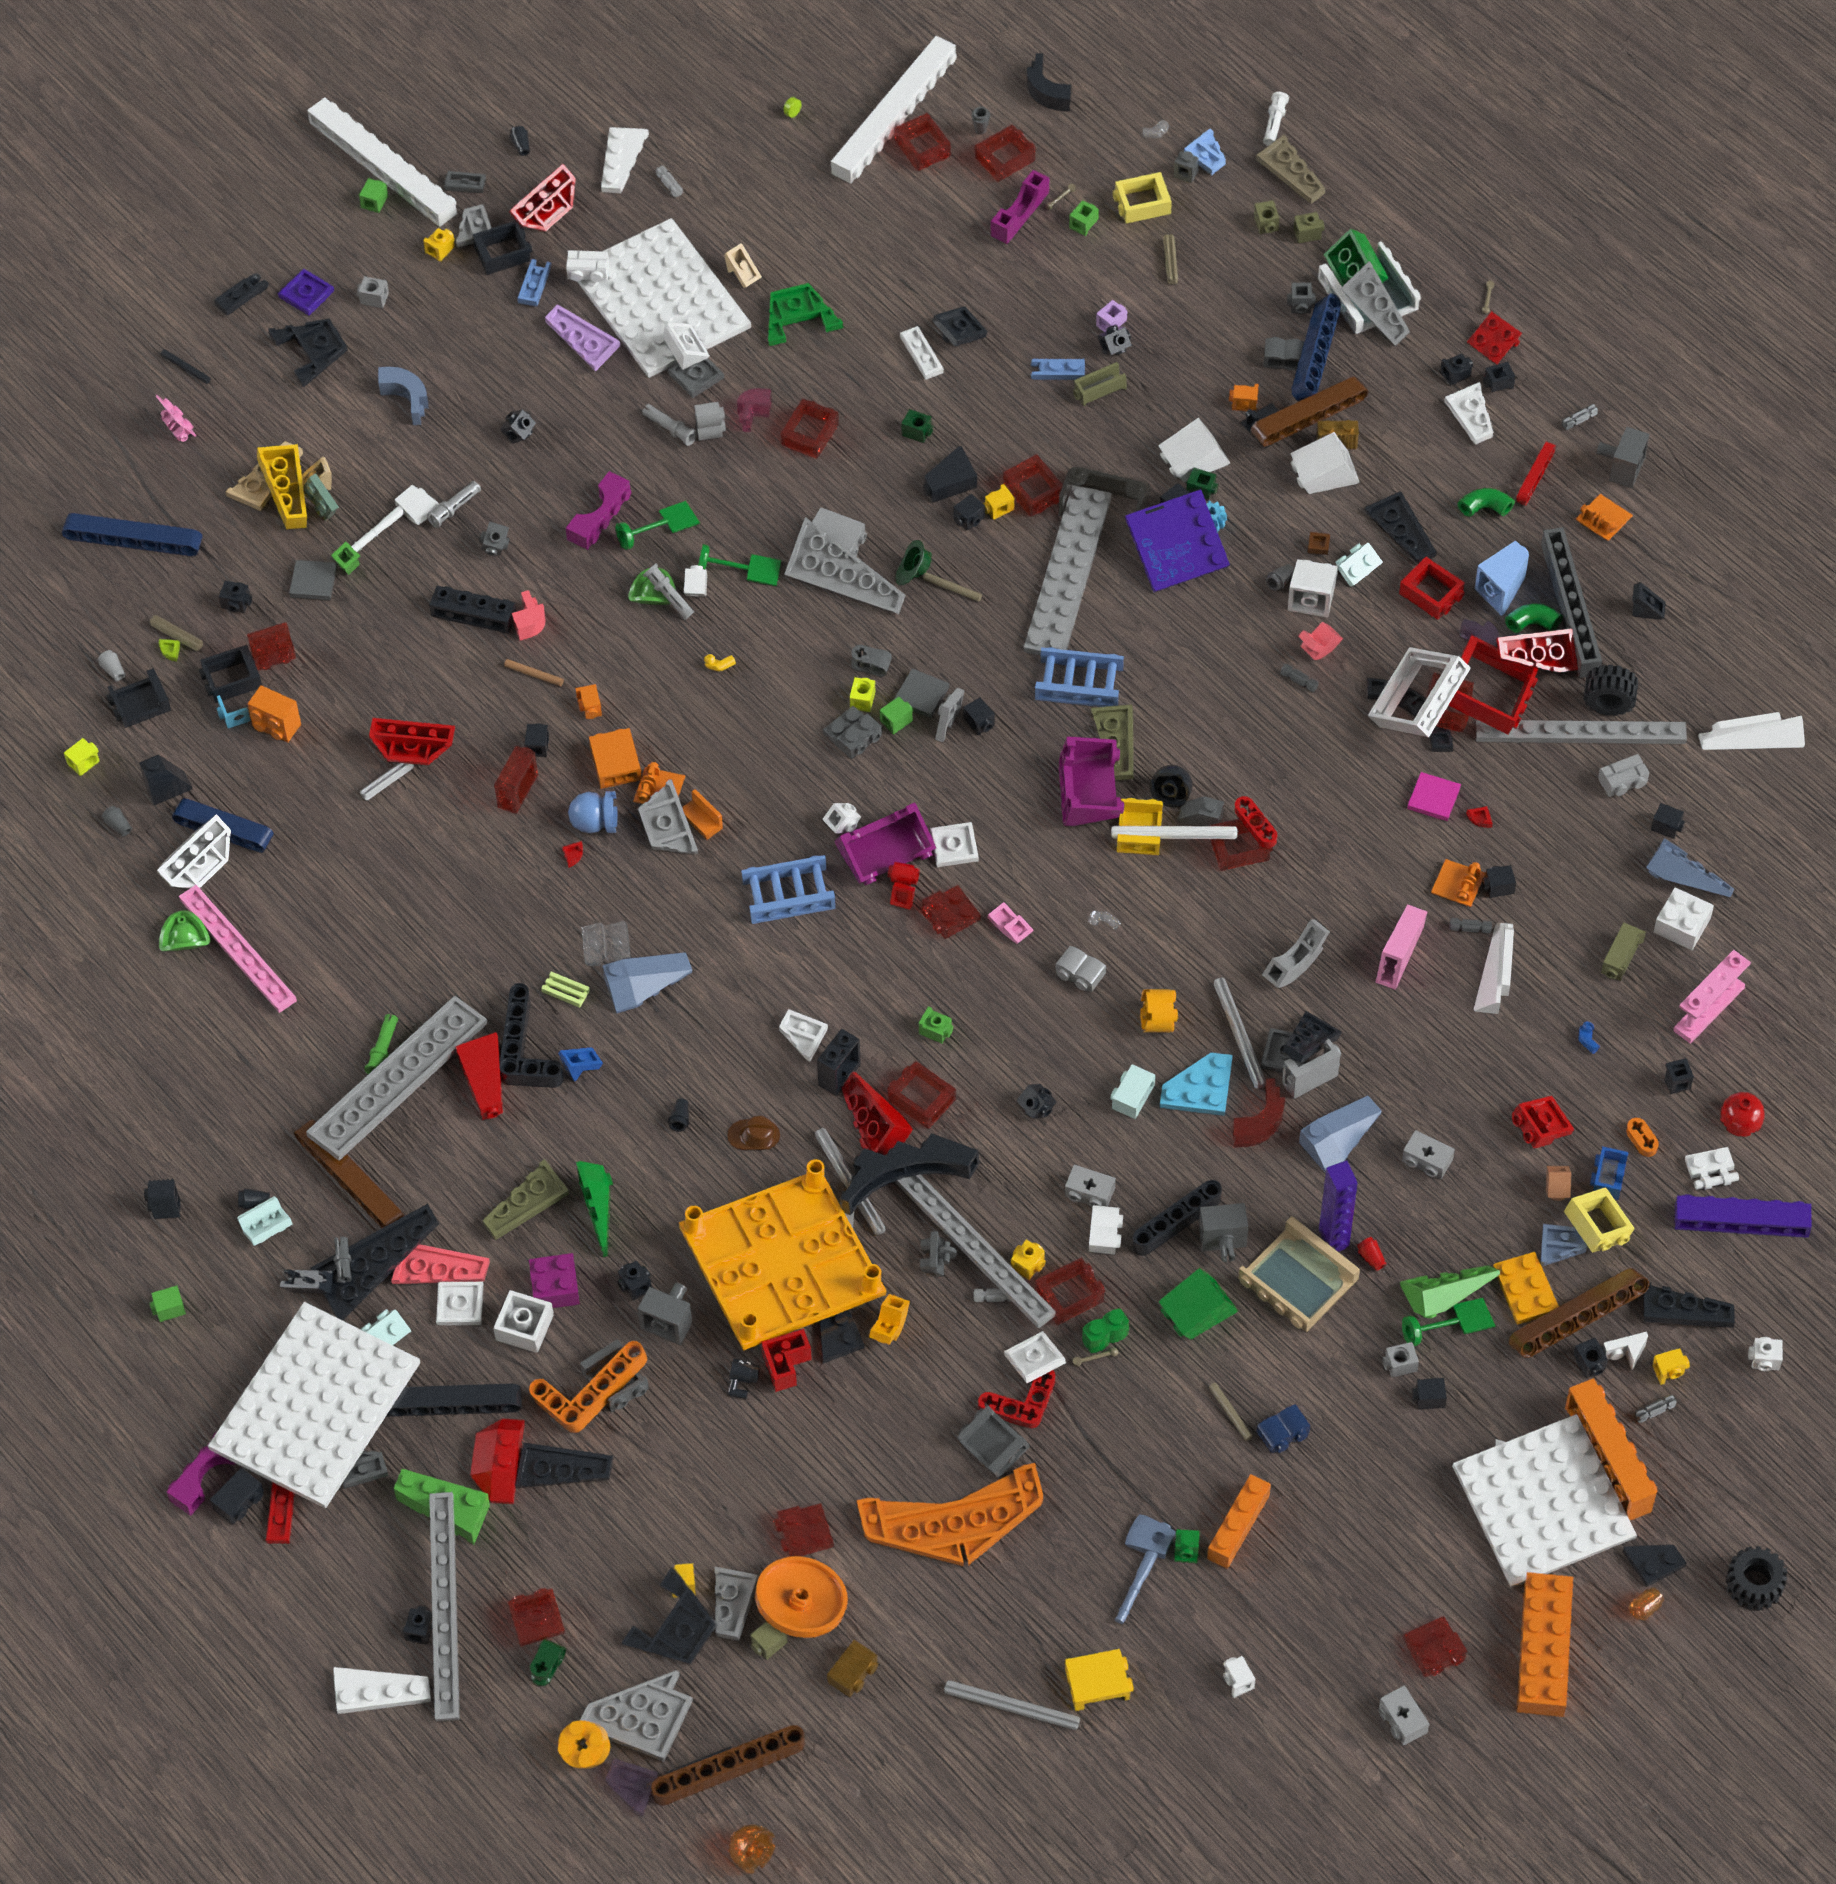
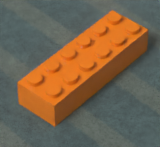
[1565,1378,1657,1521]
[1517,1572,1573,1717]

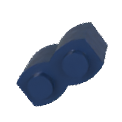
[1257,1404,1310,1453]

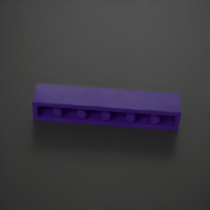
[1319,1161,1358,1252]
[1675,1194,1812,1238]

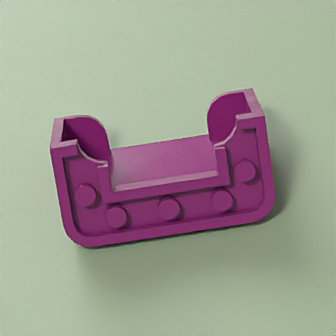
[1059,737,1124,826]
[834,802,936,886]

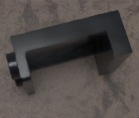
[106,668,171,728]

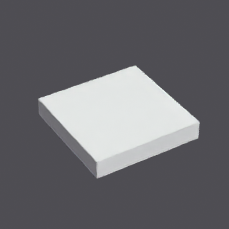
[930,822,979,867]
[436,1282,484,1325]
[1004,1331,1066,1383]

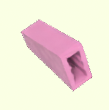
[1376,904,1427,990]

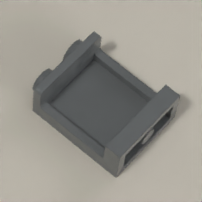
[580,1339,649,1412]
[957,1406,1030,1479]

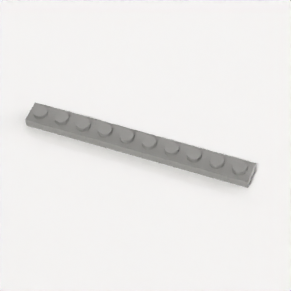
[1475,720,1687,744]
[896,1175,1055,1328]
[430,1492,460,1722]

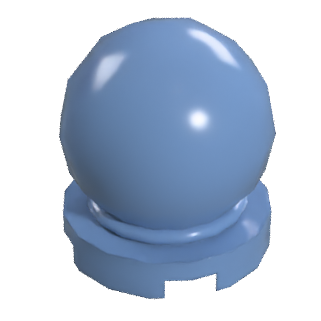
[568,791,618,833]

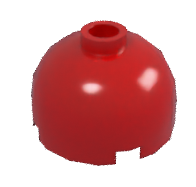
[1720,1092,1764,1137]

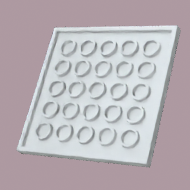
[1452,1414,1637,1588]

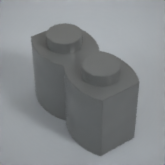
[1263,337,1304,370]

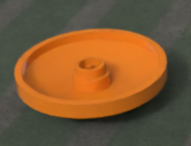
[755,1556,848,1638]

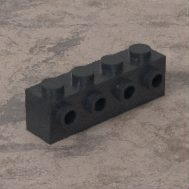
[429,585,516,634]

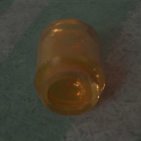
[1630,1587,1664,1621]

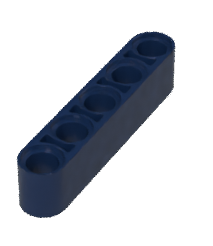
[172,798,274,853]

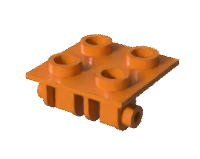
[1576,494,1633,541]
[633,762,685,804]
[1431,859,1485,907]

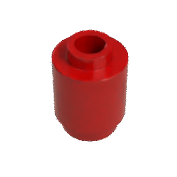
[888,861,920,886]

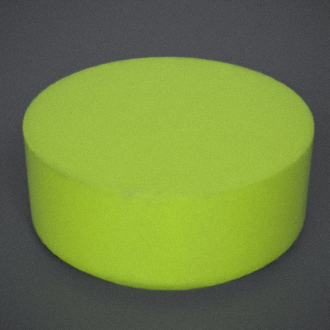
[784,97,802,118]

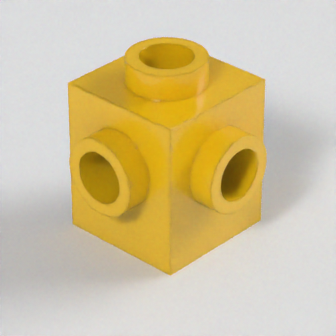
[1011,1240,1046,1280]

